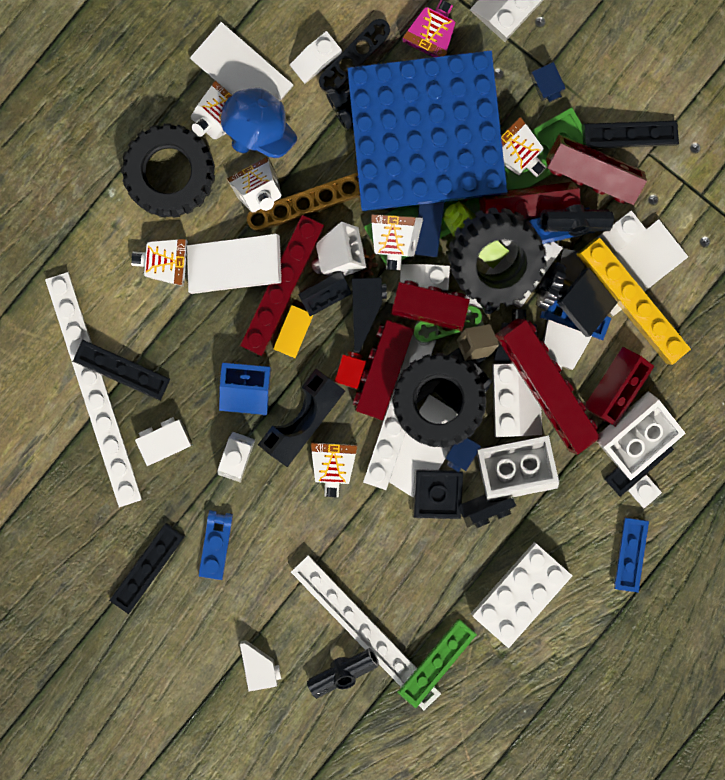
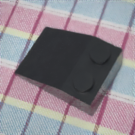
[352,278,387,353]

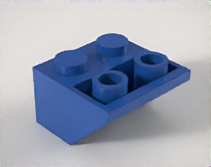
[219,363,271,415]

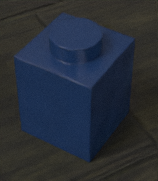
[530,62,566,102]
[445,438,481,472]

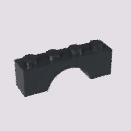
[258,369,345,467]

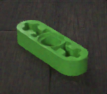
[414,306,482,343]

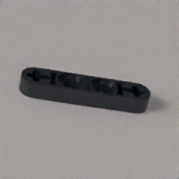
[319,19,390,92]

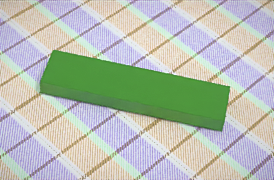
[397,619,477,708]

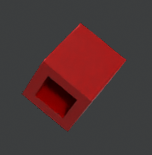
[335,352,366,389]

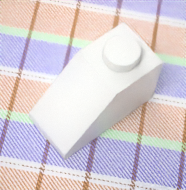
[290,31,342,84]
[597,211,646,254]
[400,264,450,291]
[240,640,282,691]

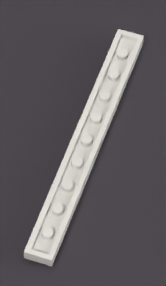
[45,272,143,507]

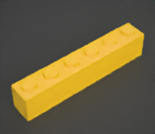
[576,238,691,365]

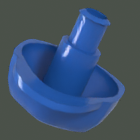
[221,88,298,158]

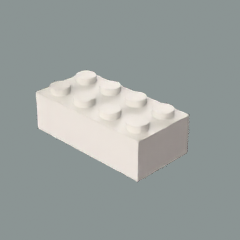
[471,542,572,648]

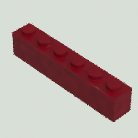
[240,215,324,356]
[495,318,600,455]

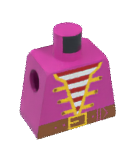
[403,0,456,58]

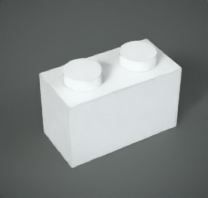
[135,417,193,466]

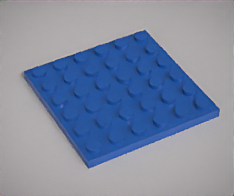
[348,51,507,211]

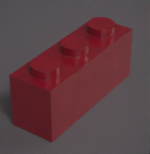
[392,280,470,331]
[584,347,655,427]

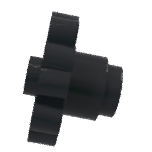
[536,261,573,310]

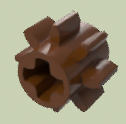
[352,249,378,279]

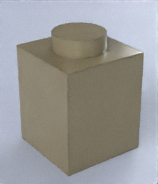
[456,324,499,361]

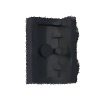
[459,494,516,528]

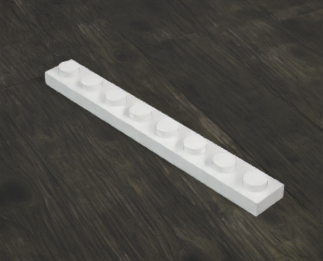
[363,321,439,490]
[291,555,441,710]

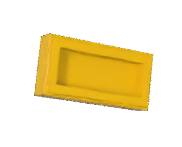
[273,305,314,359]

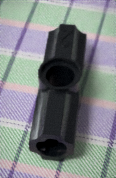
[539,204,614,236]
[307,648,379,699]

